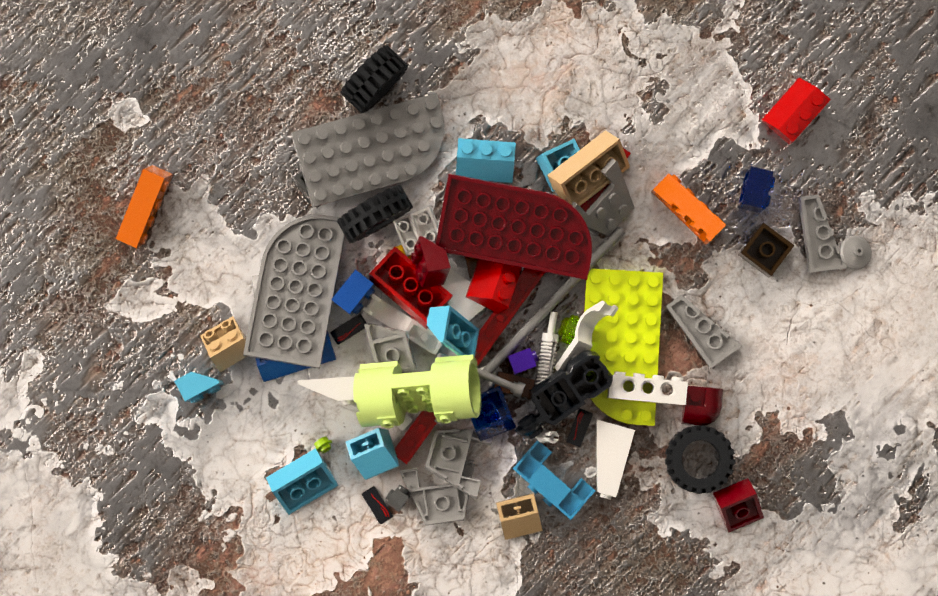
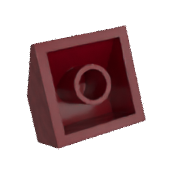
[713,478,764,533]

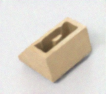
[200,316,247,372]
[496,493,543,540]

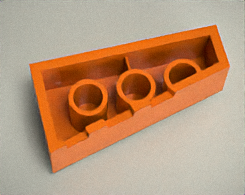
[116,165,173,248]
[651,174,726,245]

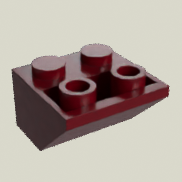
[411,236,451,288]

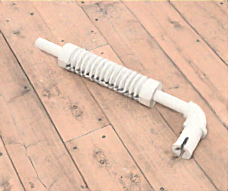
[535,312,559,444]

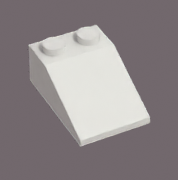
[298,376,356,405]

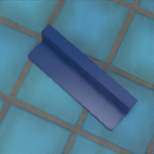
[256,331,336,382]

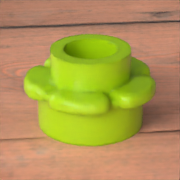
[314,436,332,454]

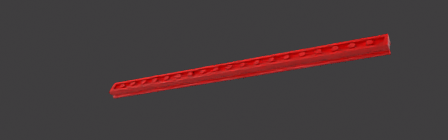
[395,148,631,464]

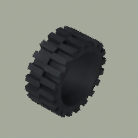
[340,45,408,114]
[665,426,735,494]

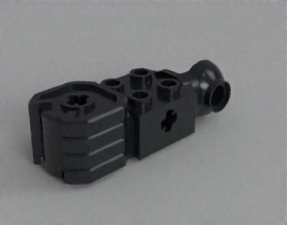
[515,350,613,439]

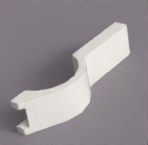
[362,294,442,355]
[554,301,619,372]

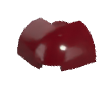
[681,386,723,426]

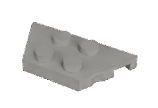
[364,323,417,373]

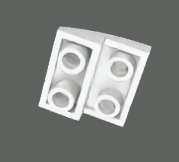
[393,206,439,256]

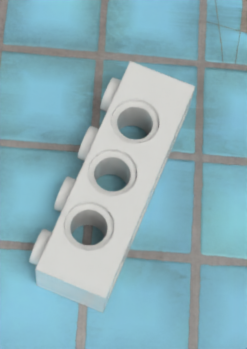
[607,371,688,405]

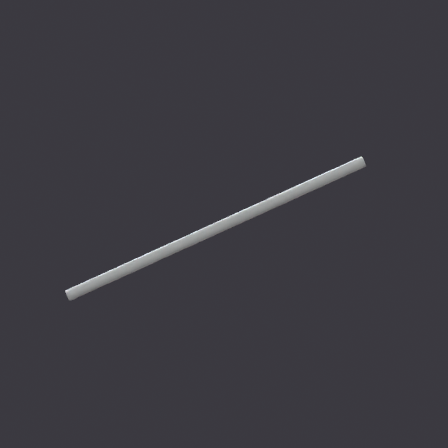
[434,226,625,427]

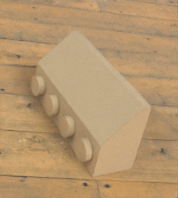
[547,130,630,206]

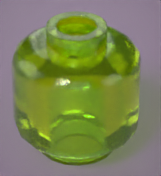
[558,315,580,345]

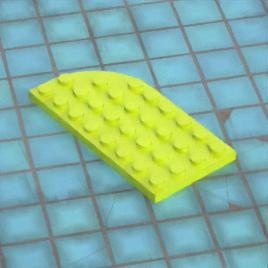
[584,268,663,426]

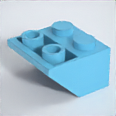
[174,372,224,403]
[346,428,400,480]

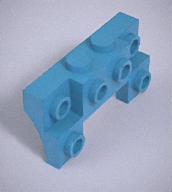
[512,440,596,520]

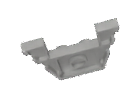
[571,158,635,236]
[425,427,495,499]
[400,460,475,526]

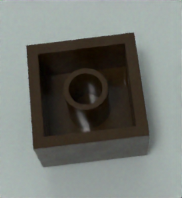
[738,222,795,278]

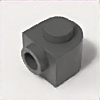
[386,485,410,512]

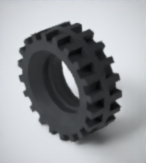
[337,185,413,243]

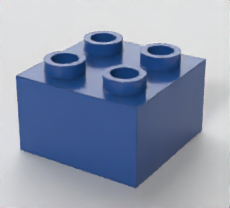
[331,269,375,316]

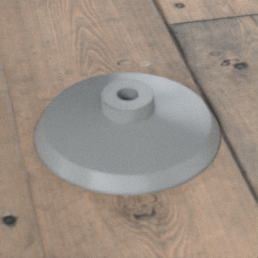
[840,235,872,269]

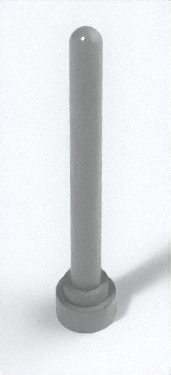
[437,353,526,398]

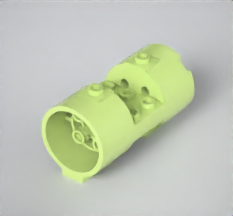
[353,354,481,428]

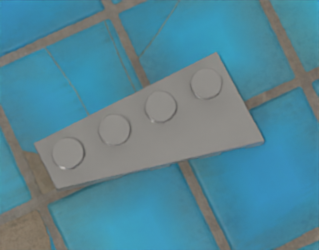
[798,195,847,273]
[665,295,742,369]

